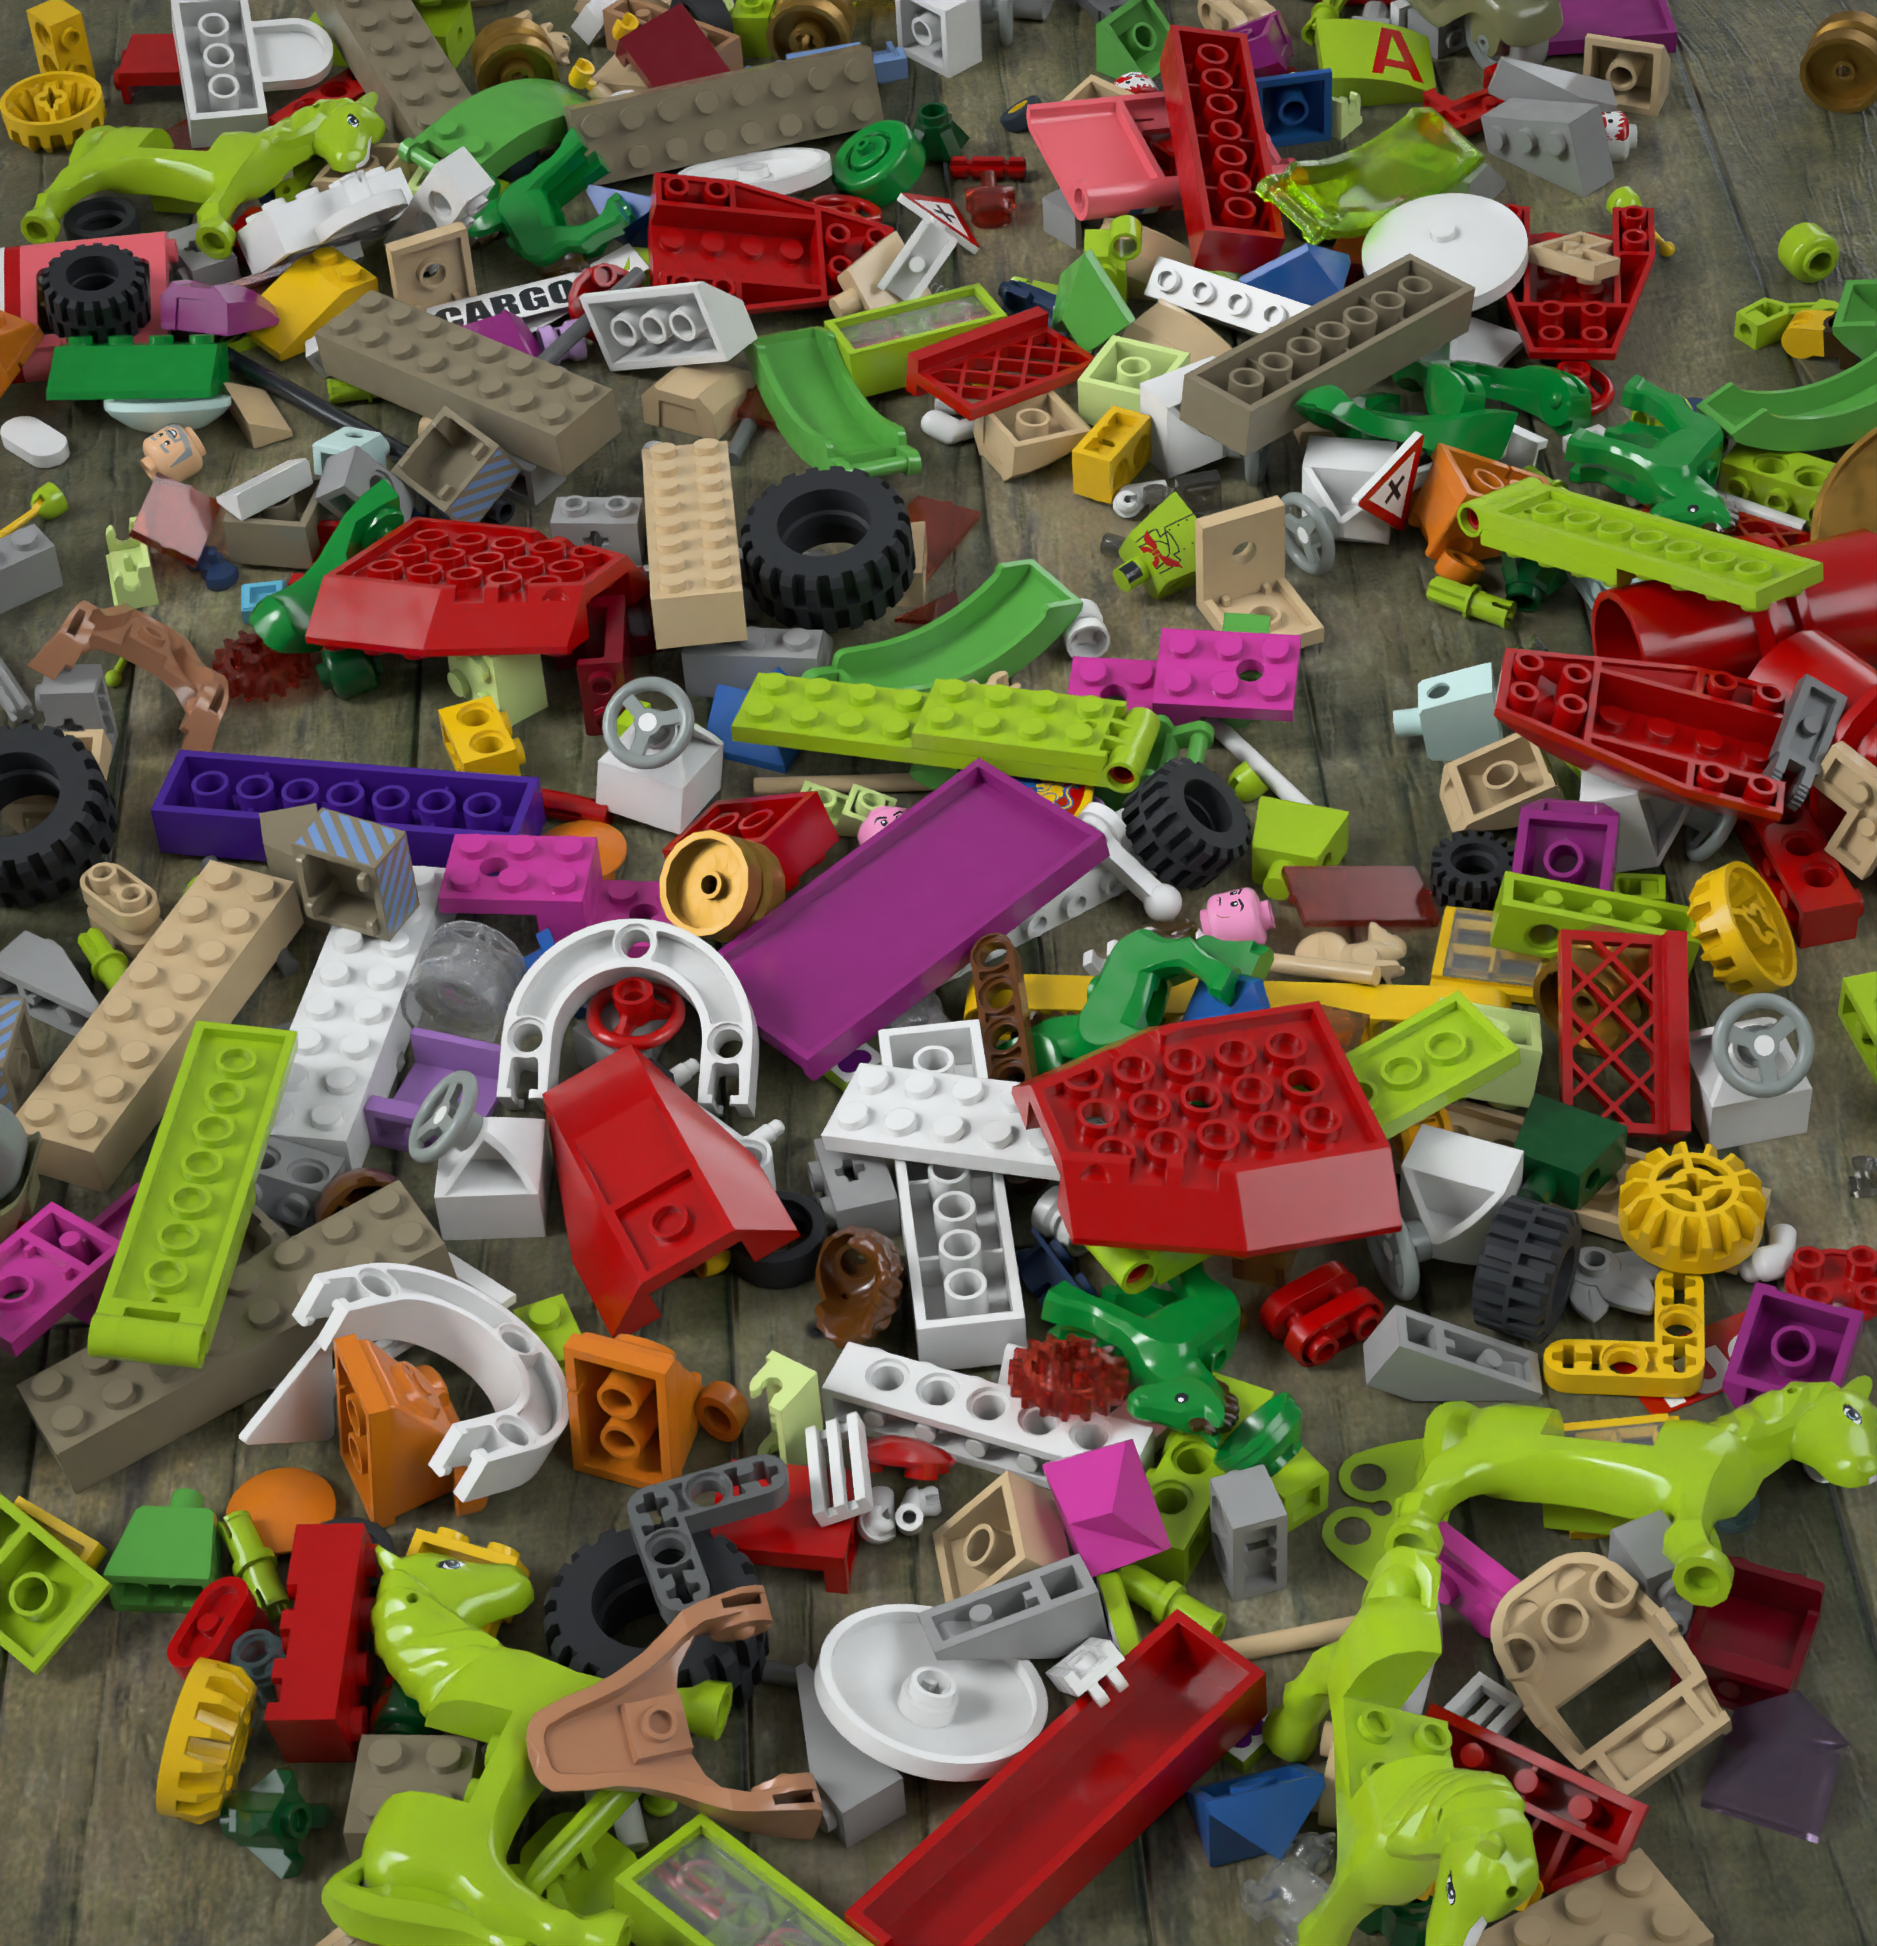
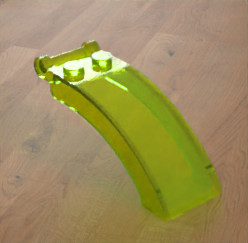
[1255,107,1486,245]

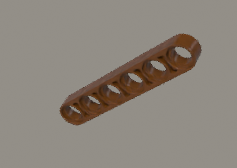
[970,932,1050,1196]

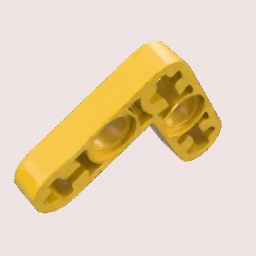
[1543,1269,1705,1398]

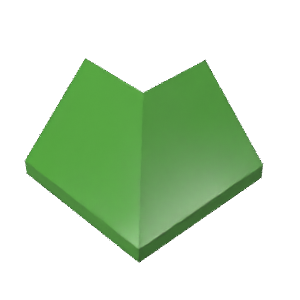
[1096,0,1170,79]
[1051,249,1136,353]

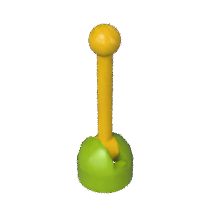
[1606,186,1675,258]
[0,482,69,538]

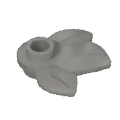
[1569,1246,1662,1323]

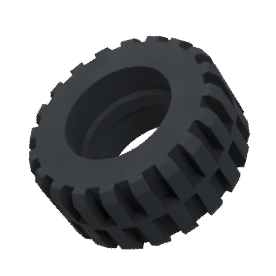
[740,466,916,634]
[0,723,118,908]
[543,1519,769,1737]

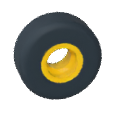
[1000,95,1042,133]

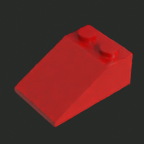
[661,791,840,893]

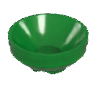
[1213,1392,1303,1478]

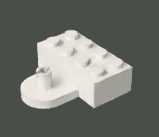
[171,0,333,148]
[236,166,413,278]

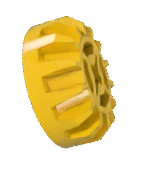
[0,71,107,153]
[1687,861,1797,996]
[1618,1142,1767,1274]
[156,1657,258,1825]

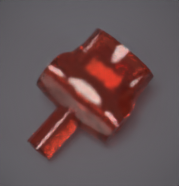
[965,170,1016,229]

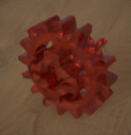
[212,630,312,702]
[1007,1333,1129,1422]

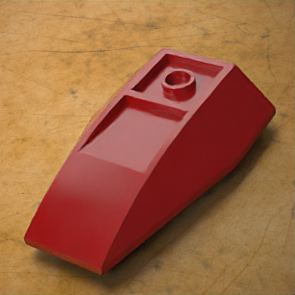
[648,172,894,315]
[1503,204,1655,360]
[1493,648,1793,826]
[542,1043,801,1338]

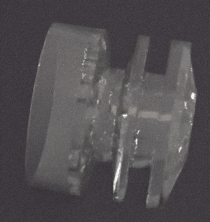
[400,920,527,1043]

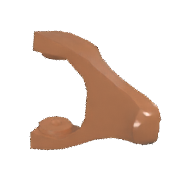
[27,600,229,752]
[526,1585,823,1840]

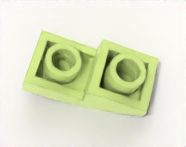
[800,780,897,837]

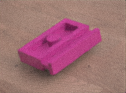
[1437,1520,1521,1638]

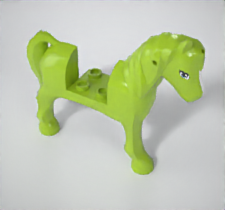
[21,92,386,260]
[1383,1375,1877,1607]
[321,1544,733,1946]
[1262,1546,1539,1946]

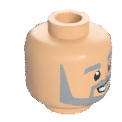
[140,423,206,487]

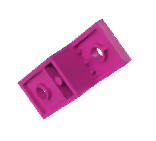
[1068,628,1301,748]
[438,834,674,958]
[0,1182,140,1358]

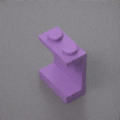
[364,1027,501,1152]

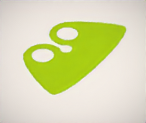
[1321,1438,1450,1581]

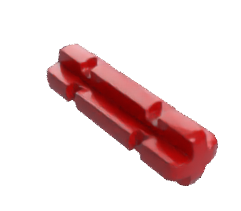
[950,156,1027,179]

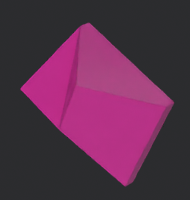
[1042,1438,1171,1577]

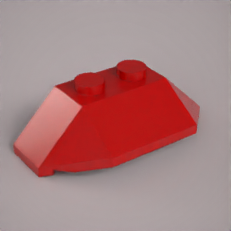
[1425,1702,1651,1895]

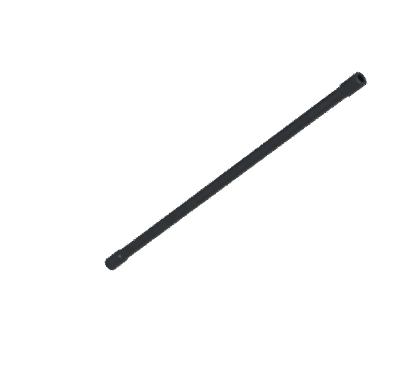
[147,304,515,524]

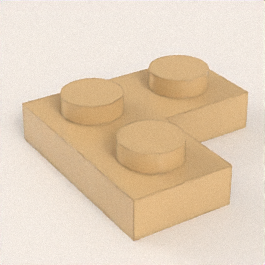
[1528,231,1621,285]
[1812,741,1877,880]

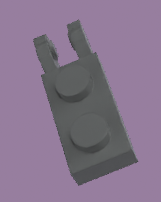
[1762,674,1848,811]

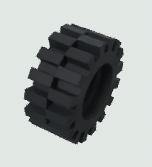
[1430,830,1515,911]

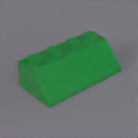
[46,334,230,400]

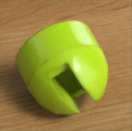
[1227,761,1269,802]

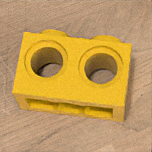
[26,0,96,79]
[1072,405,1152,504]
[438,695,526,776]

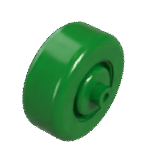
[831,120,926,208]

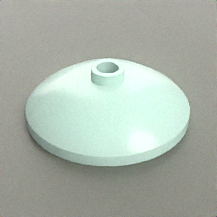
[104,394,231,433]

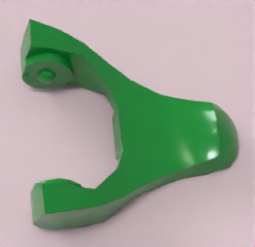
[1390,360,1591,436]
[1292,384,1519,461]
[249,478,404,655]

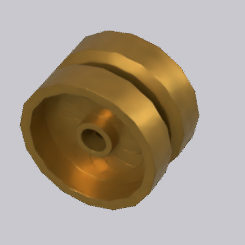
[766,0,856,61]
[1799,10,1877,114]
[470,17,560,93]
[659,830,785,944]
[1533,925,1649,1056]

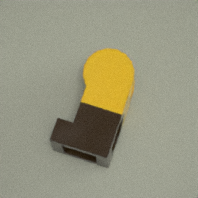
[1781,310,1862,370]

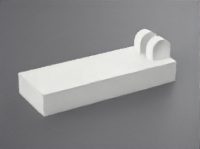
[1046,1637,1129,1708]

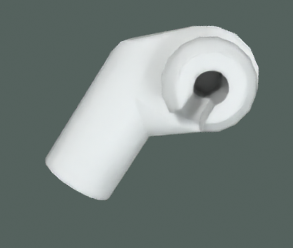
[856,1486,896,1545]

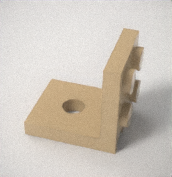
[385,221,477,312]
[1195,495,1324,649]

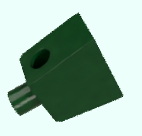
[1513,1093,1628,1211]

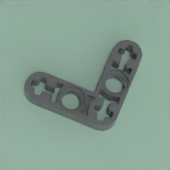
[627,1454,790,1625]

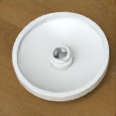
[678,147,832,196]
[1362,193,1529,311]
[814,1604,1048,1782]

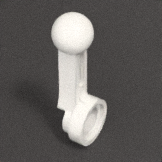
[1077,802,1182,922]

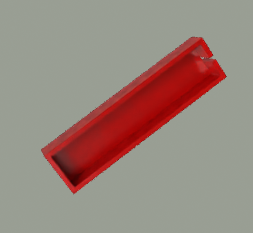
[844,1609,1267,1946]

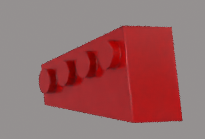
[264,1523,381,1763]

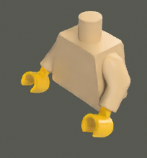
[568,12,648,101]

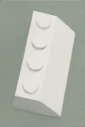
[579,281,758,371]

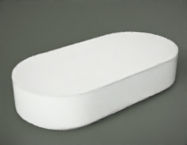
[0,416,70,468]

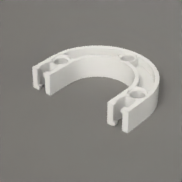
[496,919,759,1118]
[292,1263,569,1503]

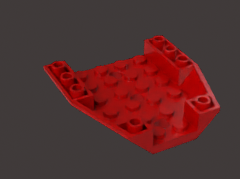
[305,516,650,660]
[1011,1001,1402,1258]

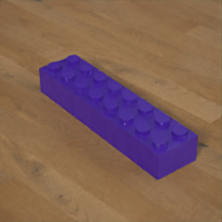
[151,749,546,877]

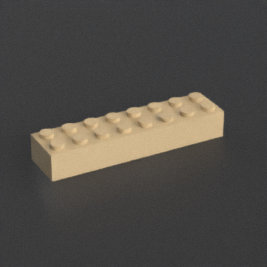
[642,438,748,649]
[15,860,304,1194]

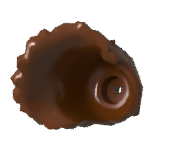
[814,1225,909,1350]

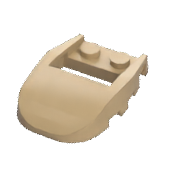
[1490,1552,1732,1798]

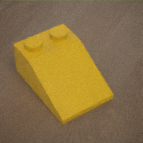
[246,245,379,362]

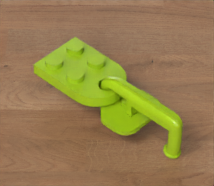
[508,1791,678,1916]

